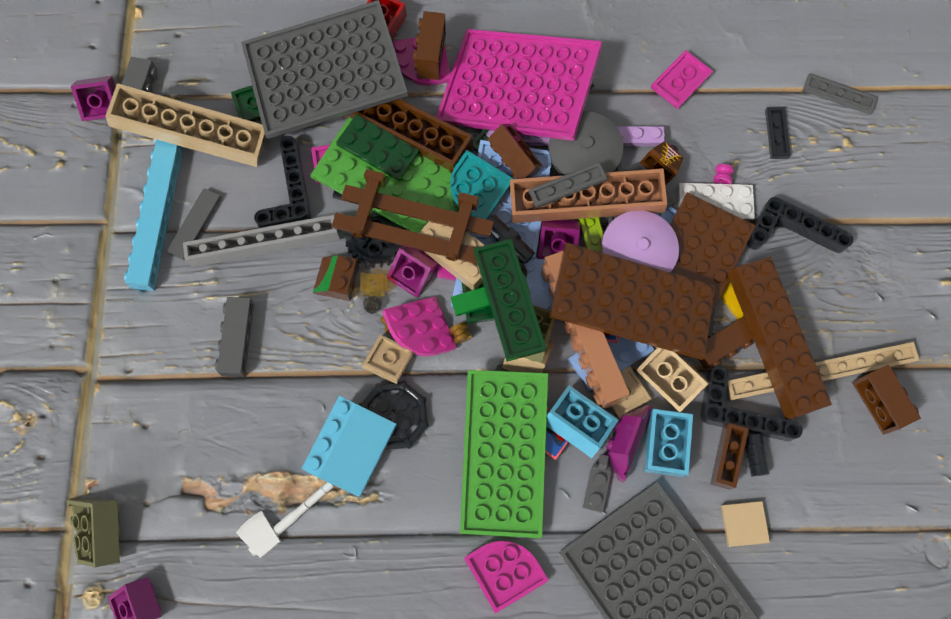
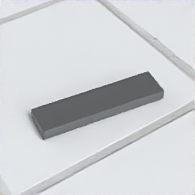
[802,73,878,115]
[529,162,608,209]
[167,188,221,260]

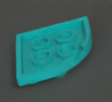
[450,150,513,220]

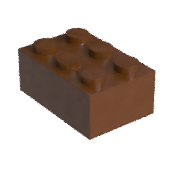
[413,11,446,80]
[852,365,921,435]

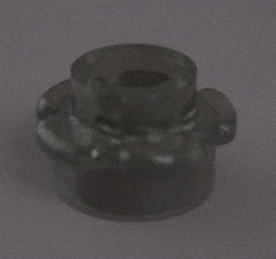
[363,296,382,314]

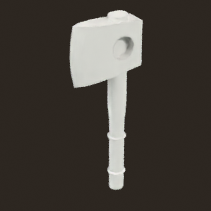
[236,482,334,558]

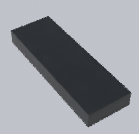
[765,107,790,159]

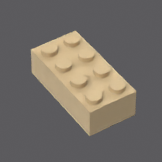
[419,222,485,290]

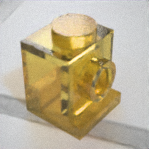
[360,273,389,297]

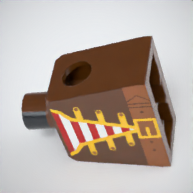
[639,141,683,186]

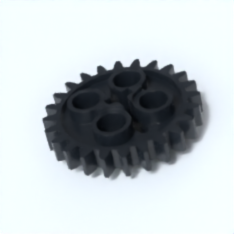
[345,213,403,268]

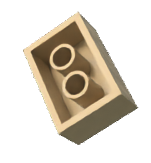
[636,348,710,412]

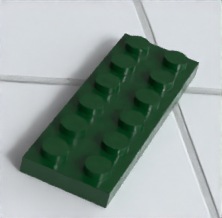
[473,239,547,362]

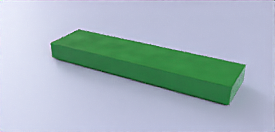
[450,274,531,317]

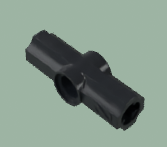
[487,214,535,264]

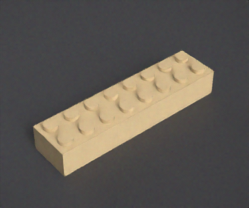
[106,83,266,167]

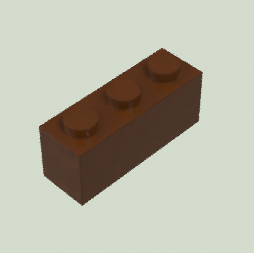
[487,124,544,179]
[698,317,754,369]
[710,423,748,490]

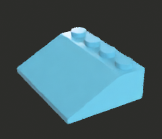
[301,396,397,497]

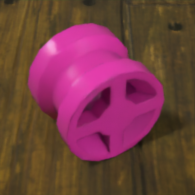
[713,164,734,184]

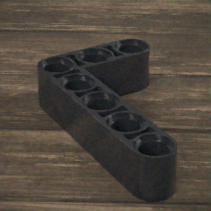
[254,136,311,228]
[747,197,854,253]
[701,366,803,441]

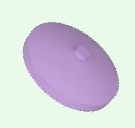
[601,211,679,272]

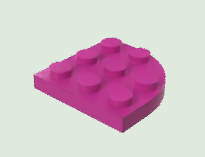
[392,37,451,86]
[382,296,457,357]
[464,541,549,614]

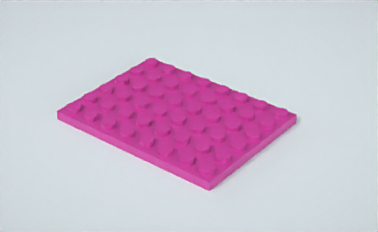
[436,29,603,141]

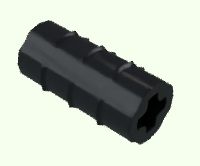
[745,434,770,477]

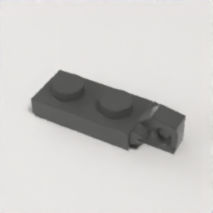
[582,454,611,513]

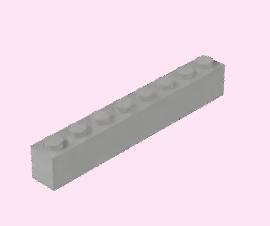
[183,215,340,268]

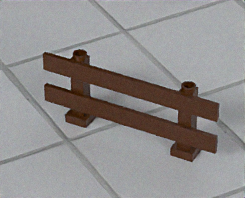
[331,169,494,265]

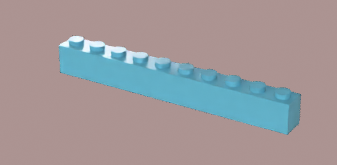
[124,139,184,291]

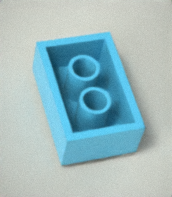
[546,385,618,458]
[643,409,693,477]

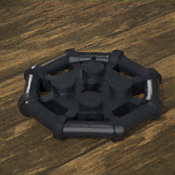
[358,380,429,451]

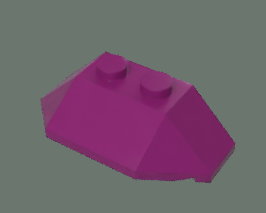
[606,405,653,483]

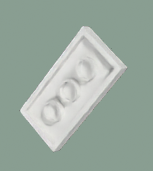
[678,183,755,222]

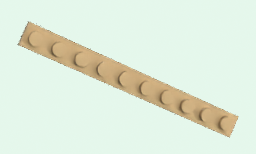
[727,342,920,401]

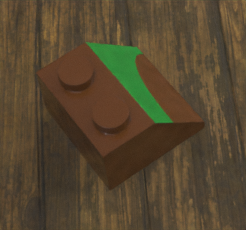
[313,255,359,301]

